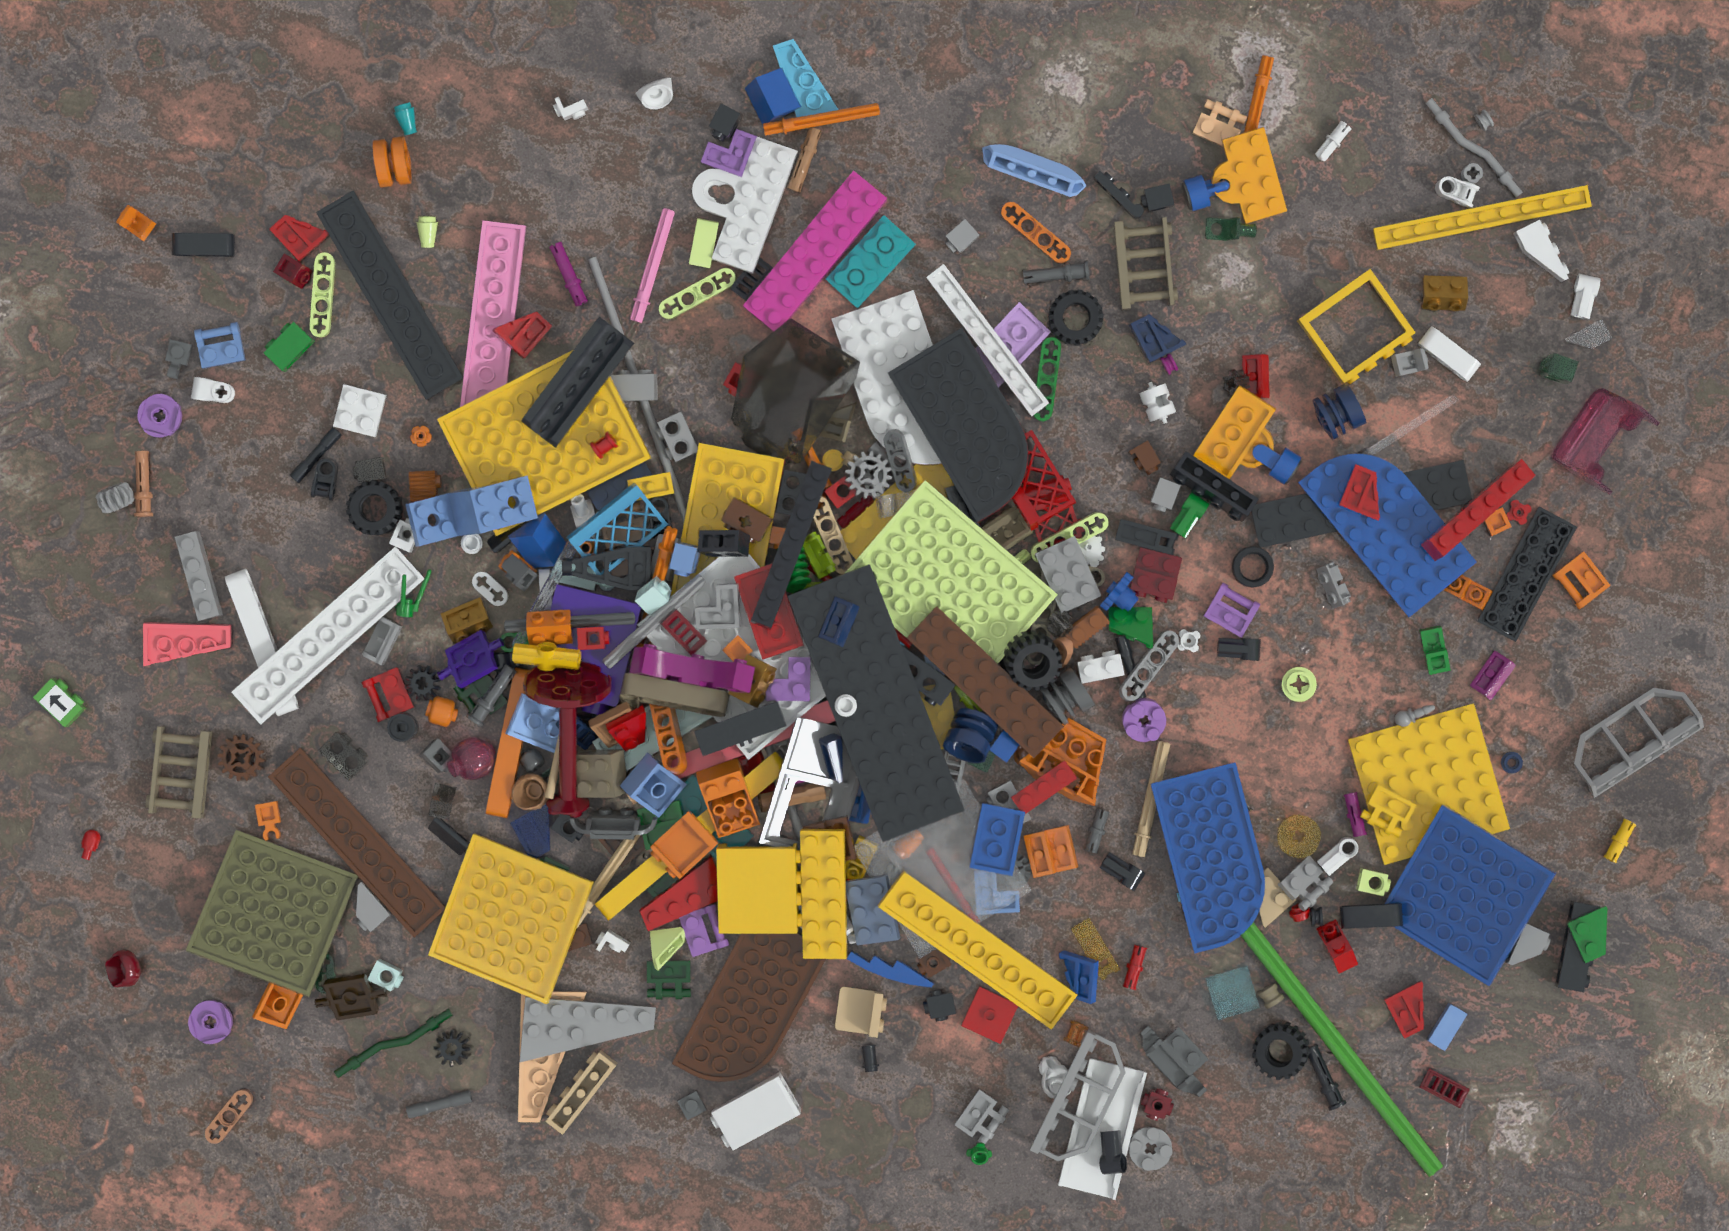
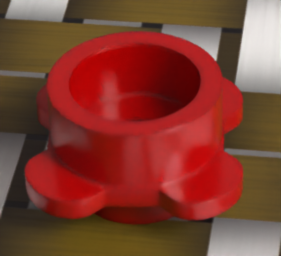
[1506,500,1531,525]

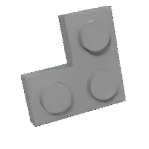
[695,583,741,629]

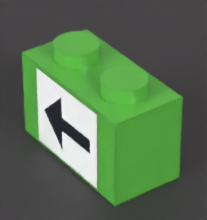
[33,678,86,727]

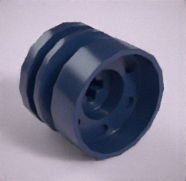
[1312,383,1367,440]
[943,708,998,763]

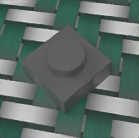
[677,1090,707,1120]

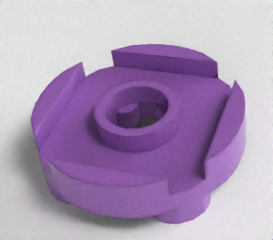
[137,394,182,438]
[1122,698,1166,742]
[188,1000,233,1044]

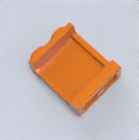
[650,810,719,879]

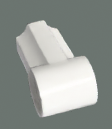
[1570,273,1601,319]
[1317,837,1358,876]

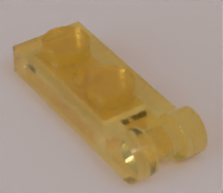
[1070,917,1121,981]

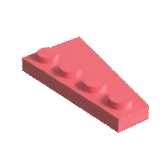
[143,622,231,666]

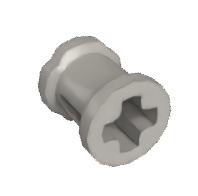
[1460,163,1483,184]

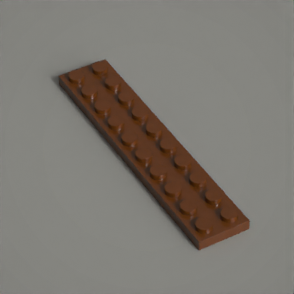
[268,748,446,938]

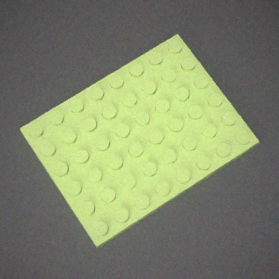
[845,480,1058,664]

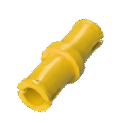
[1604,819,1636,863]

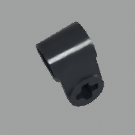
[311,459,338,501]
[649,497,673,539]

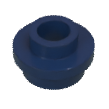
[1501,752,1523,774]

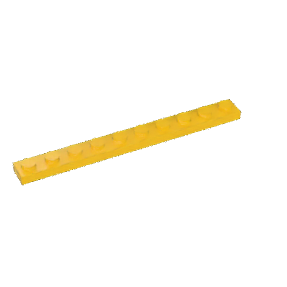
[1373,185,1592,250]

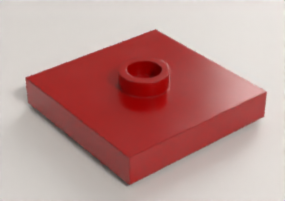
[961,986,1018,1044]

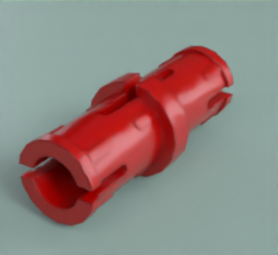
[1123,944,1147,990]

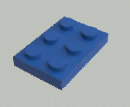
[969,803,1025,876]

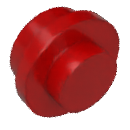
[1289,904,1310,922]

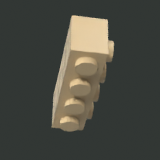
[545,1050,618,1135]

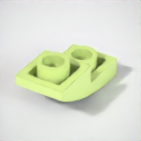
[689,218,719,268]

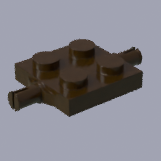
[314,973,387,1021]

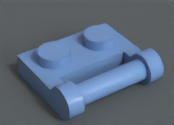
[194,322,246,369]

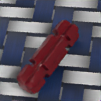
[837,494,874,529]

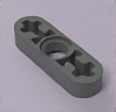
[883,429,917,492]

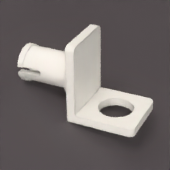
[570,494,602,538]

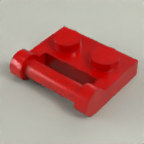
[361,667,415,722]

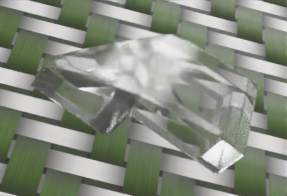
[1566,319,1612,349]

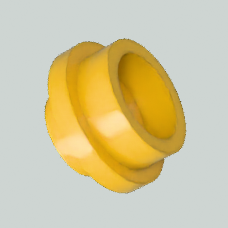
[822,449,844,471]

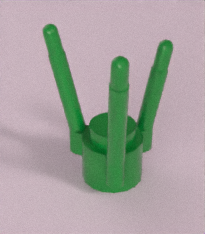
[395,569,432,617]

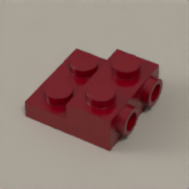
[1130,547,1182,603]

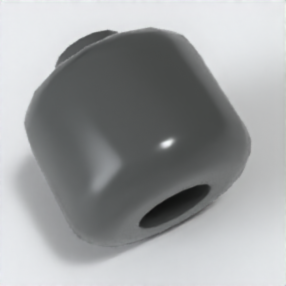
[520,749,545,773]

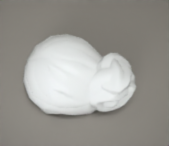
[1039,1056,1071,1099]

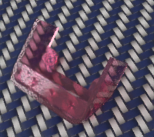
[1553,388,1660,495]

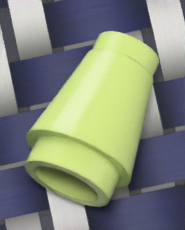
[416,216,438,248]

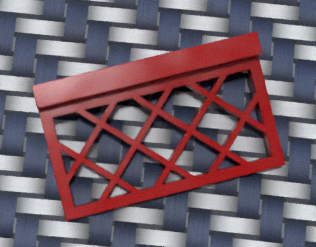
[1012,430,1076,531]

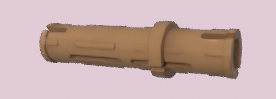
[787,127,822,193]

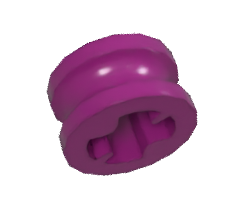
[1160,353,1178,375]

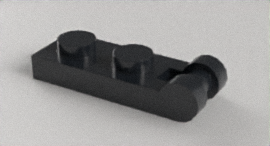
[1093,171,1144,219]
[1115,519,1179,556]

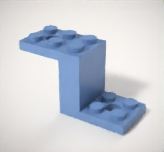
[405,476,538,547]

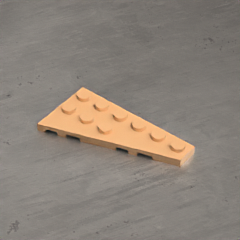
[518,991,587,1122]

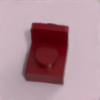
[273,253,313,289]

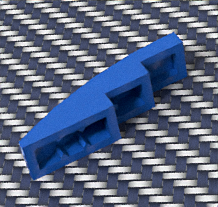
[847,950,934,988]

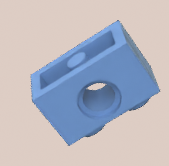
[669,542,700,577]

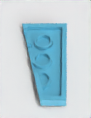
[773,39,839,117]

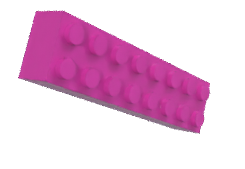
[743,170,887,335]

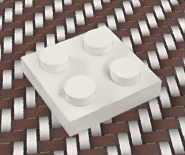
[333,384,387,437]

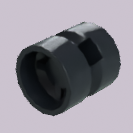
[387,713,419,742]

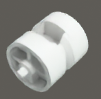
[1139,382,1176,424]

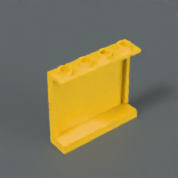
[716,843,802,934]

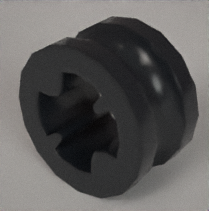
[1310,907,1323,927]

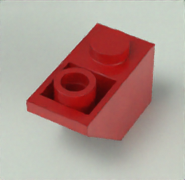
[1316,919,1358,974]

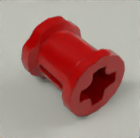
[590,431,619,459]

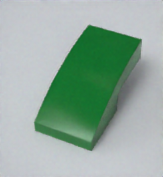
[1419,625,1451,675]

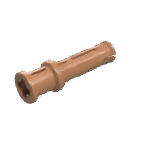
[133,451,153,517]

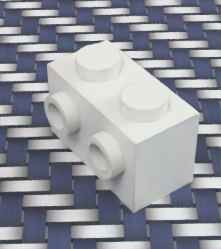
[1076,650,1125,684]

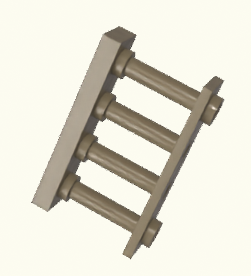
[1113,217,1178,311]
[146,726,213,818]

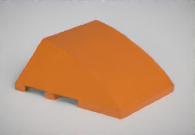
[1019,718,1106,806]

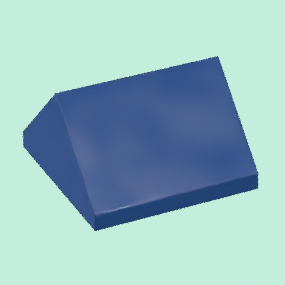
[745,68,801,125]
[508,512,567,568]

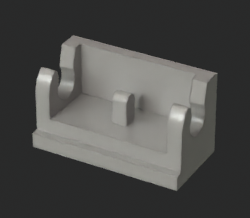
[362,617,403,665]

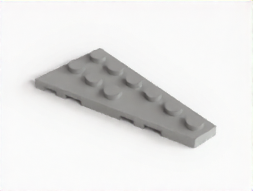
[519,997,656,1062]

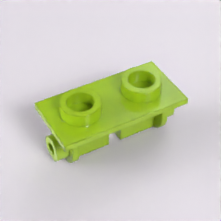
[803,531,836,579]

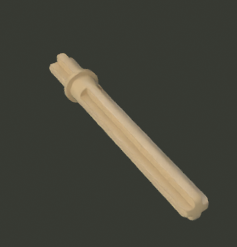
[1132,741,1170,857]
[577,835,640,928]

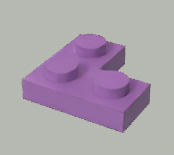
[701,129,757,177]
[766,657,811,701]

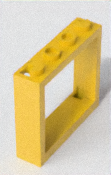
[1297,269,1415,385]

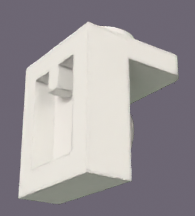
[595,929,631,953]

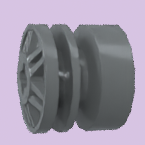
[1040,667,1095,726]

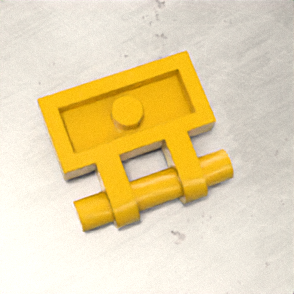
[1360,784,1417,837]

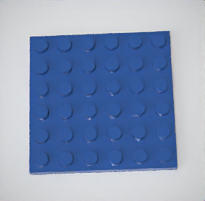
[1385,805,1556,986]

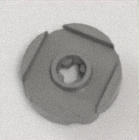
[1129,1126,1172,1171]

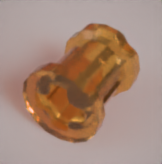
[1063,1020,1089,1047]

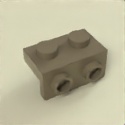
[981,506,1033,550]

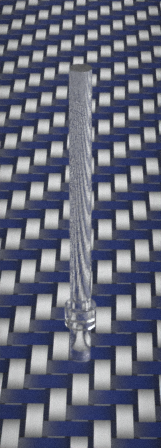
[1358,394,1459,456]

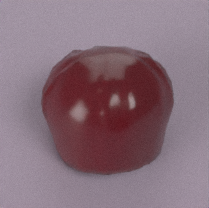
[105,950,141,987]

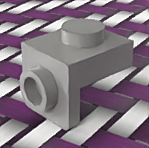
[1391,348,1429,377]

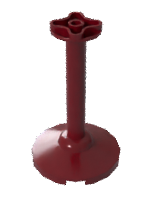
[523,661,612,818]

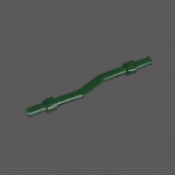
[334,1008,453,1078]

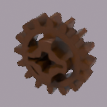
[217,734,266,781]

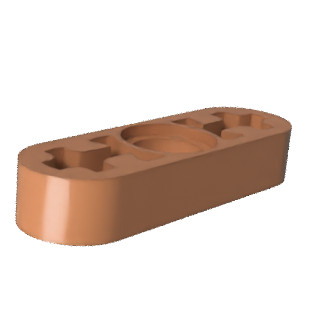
[205,1089,253,1144]

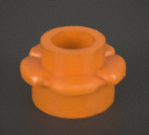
[410,426,432,447]

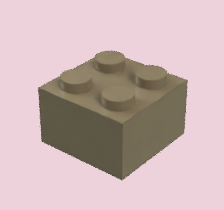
[577,749,627,798]

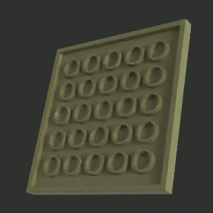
[186,830,358,997]

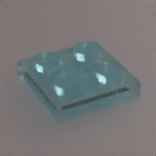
[1205,966,1260,1020]

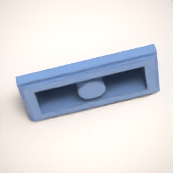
[1426,1003,1467,1051]

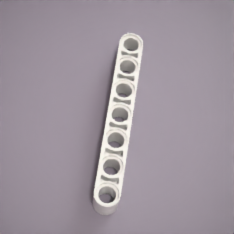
[225,568,299,716]

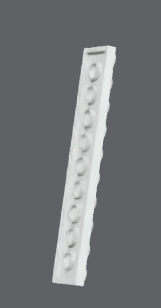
[232,546,424,724]

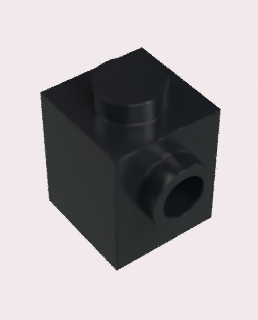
[923,989,956,1022]

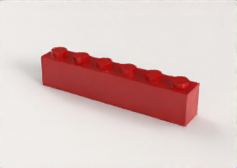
[1421,459,1536,561]

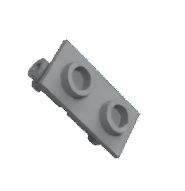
[1316,562,1351,609]

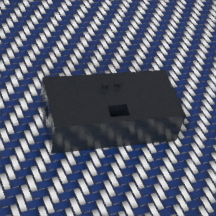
[694,701,787,756]

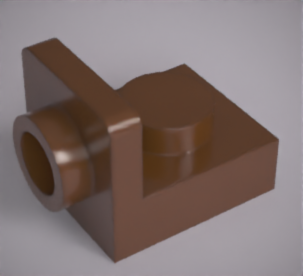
[568,923,593,952]

